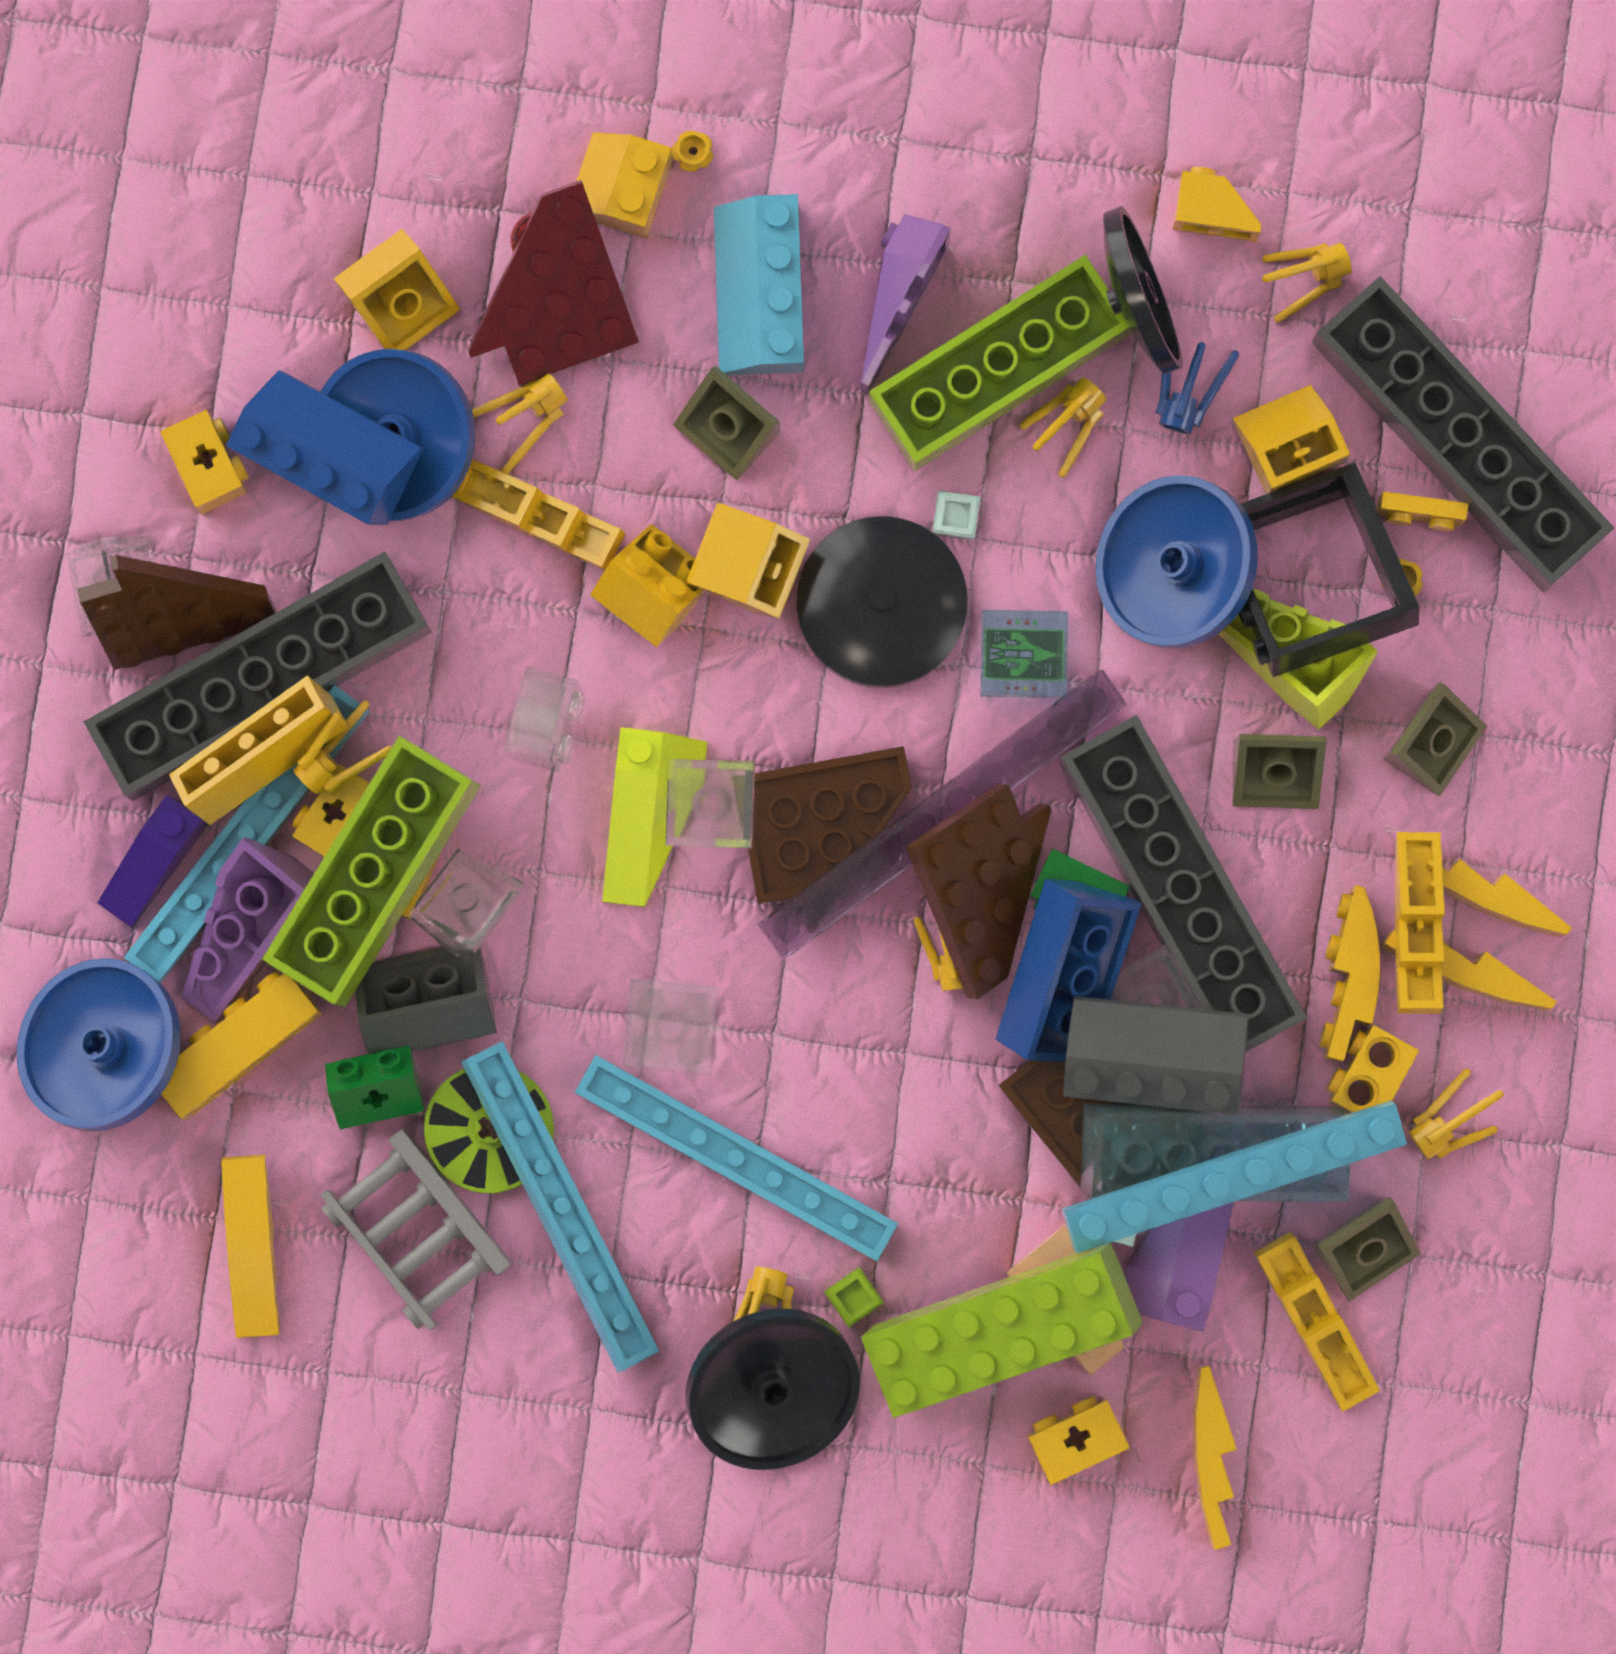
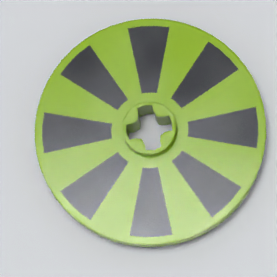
[424,1069,554,1193]

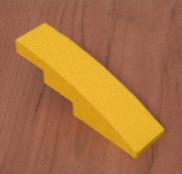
[451,459,626,570]
[1395,832,1445,1014]
[1442,859,1572,938]
[1380,929,1557,1011]
[221,1154,280,1338]
[1253,1232,1380,1412]
[1193,1365,1237,1550]

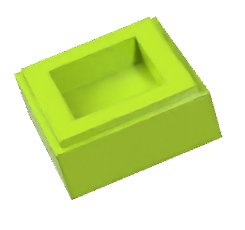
[824,1267,884,1327]

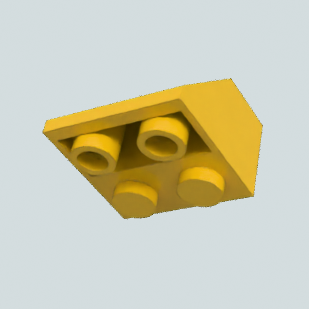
[1232,384,1350,494]
[686,503,810,619]
[590,524,706,648]

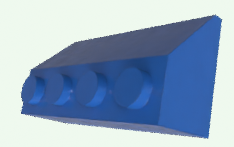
[226,370,424,525]
[995,879,1142,1062]

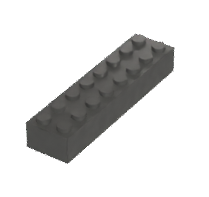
[1312,276,1614,593]
[83,552,432,801]
[1059,715,1307,1052]

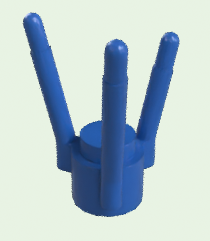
[1155,342,1239,434]

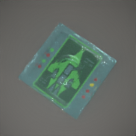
[980,610,1068,698]

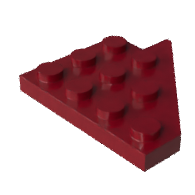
[467,180,639,385]

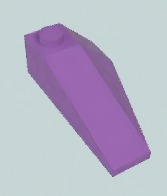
[861,214,951,394]
[182,837,314,1024]
[1124,1152,1234,1332]

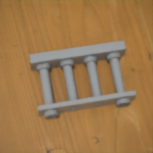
[320,1129,513,1331]

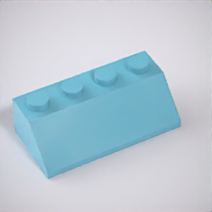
[714,194,804,375]

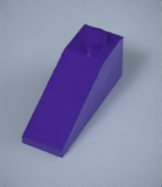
[97,795,209,928]

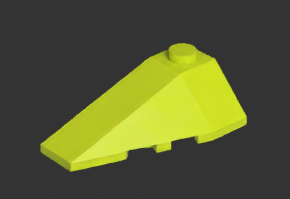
[1219,588,1377,730]
[602,727,708,907]

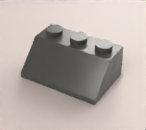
[355,939,497,1054]

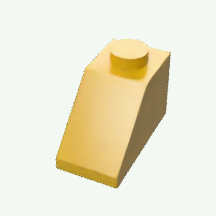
[1173,167,1262,242]

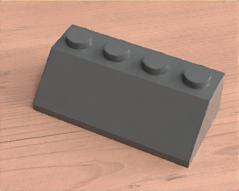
[1063,996,1249,1115]

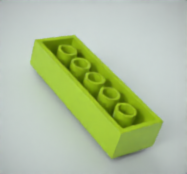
[868,254,1131,472]
[262,736,482,1007]
[861,1242,1143,1418]

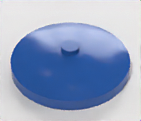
[321,349,475,521]
[1095,475,1258,648]
[17,958,181,1131]

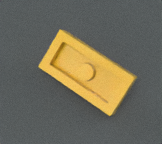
[1377,491,1469,532]

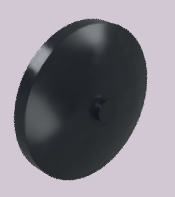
[1103,206,1183,374]
[797,516,968,688]
[685,1308,860,1470]

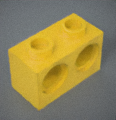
[1326,1025,1419,1114]

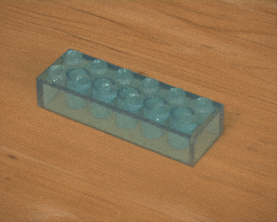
[1081,1104,1350,1202]

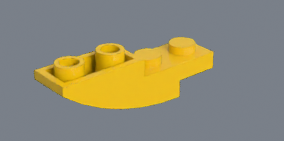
[1318,885,1380,1063]

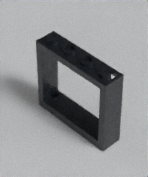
[1239,463,1420,677]

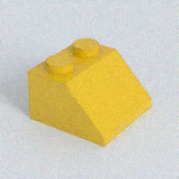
[577,132,673,239]
[333,229,461,350]

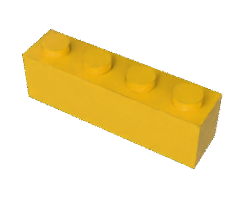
[169,675,348,825]
[161,971,323,1120]

